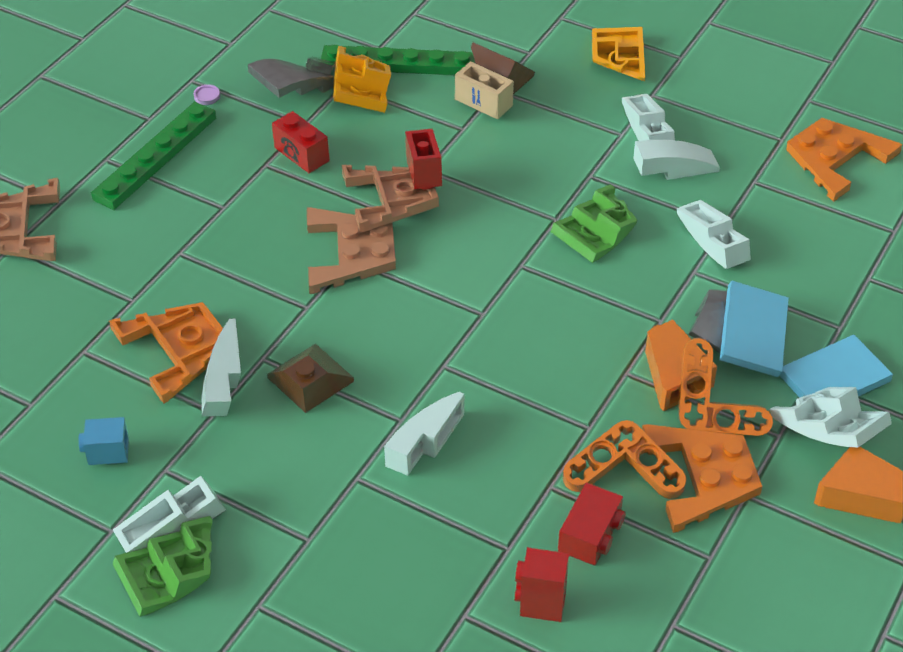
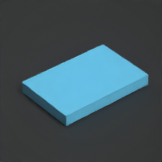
[720,281,789,377]
[779,335,893,398]

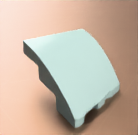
[770,387,892,448]

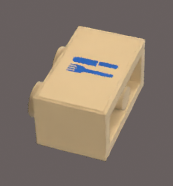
[455,61,514,120]

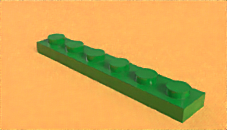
[321,45,475,75]
[91,101,216,210]

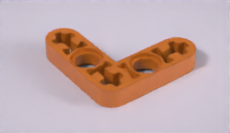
[678,337,773,436]
[563,420,686,499]

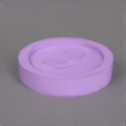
[193,85,220,105]

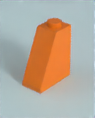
[645,319,717,411]
[814,447,903,524]

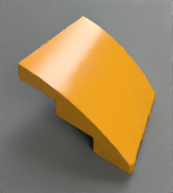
[592,27,645,81]
[333,46,391,113]

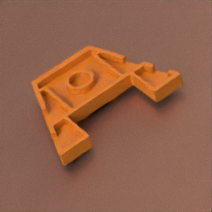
[786,118,902,201]
[109,302,223,404]
[642,424,762,533]

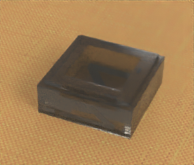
[306,56,336,75]

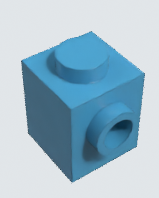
[79,417,129,465]

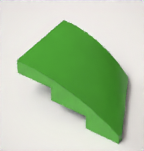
[550,184,638,263]
[113,516,212,617]

